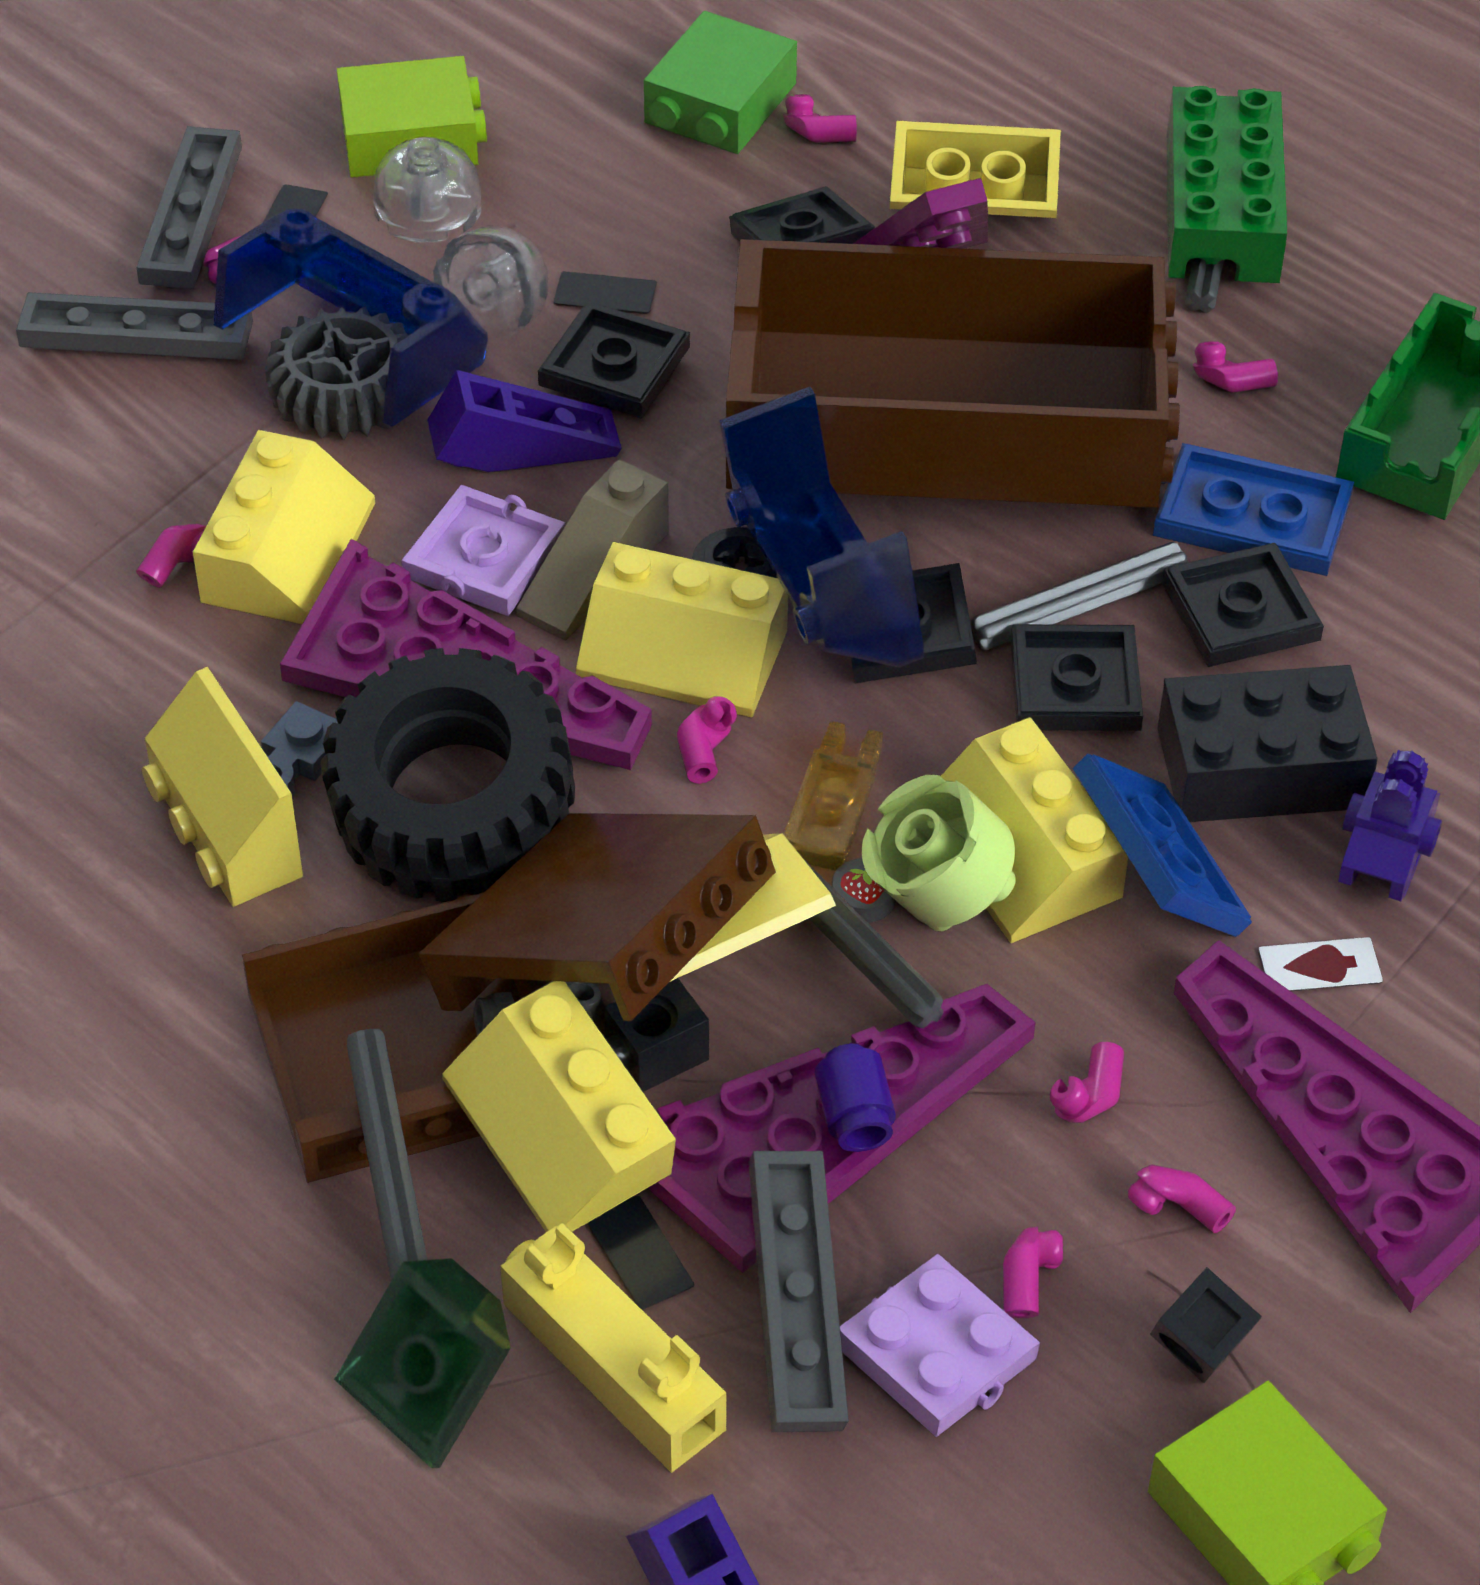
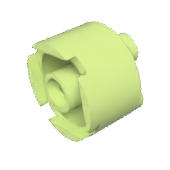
[862,775,1016,931]

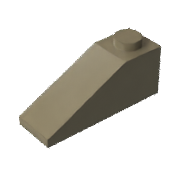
[516,459,669,641]

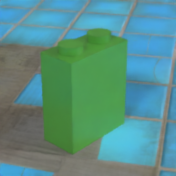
[644,11,797,154]

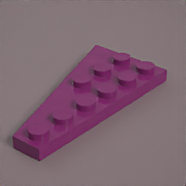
[853,178,988,249]
[280,539,652,770]
[1174,940,1480,1313]
[648,984,1036,1273]

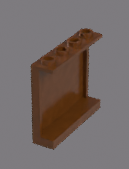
[419,813,776,1021]
[242,893,531,1183]

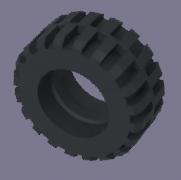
[321,648,575,901]

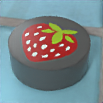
[832,858,896,923]

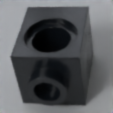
[604,978,709,1092]
[1150,1267,1262,1383]

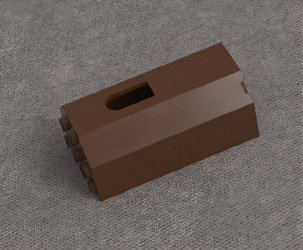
[726,239,1180,508]

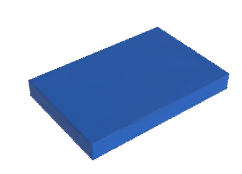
[1153,443,1354,576]
[1072,753,1252,937]

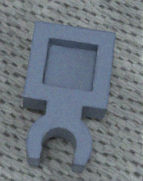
[261,701,338,798]

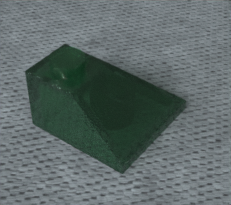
[334,1258,511,1469]

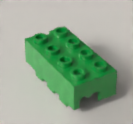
[1167,86,1288,283]
[1336,293,1480,520]

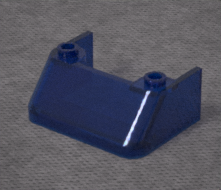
[213,208,488,427]
[719,387,924,668]

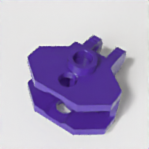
[1338,750,1442,901]

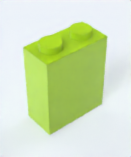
[337,56,487,178]
[1148,1380,1387,1585]

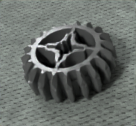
[265,305,422,440]

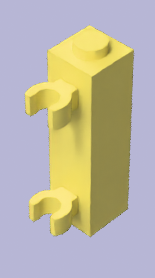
[500,1223,726,1473]

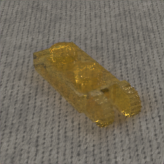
[783,721,883,871]

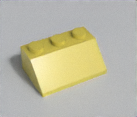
[890,121,1061,218]
[193,430,375,624]
[576,542,788,718]
[142,667,303,907]
[941,717,1128,944]
[671,833,836,981]
[442,981,676,1232]

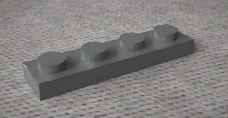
[136,126,242,289]
[16,292,253,360]
[748,1151,849,1432]

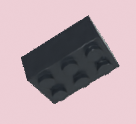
[1157,665,1378,822]

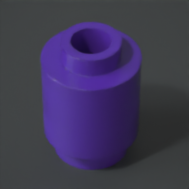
[814,1044,896,1152]

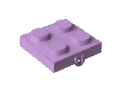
[402,485,566,616]
[840,1254,1040,1437]

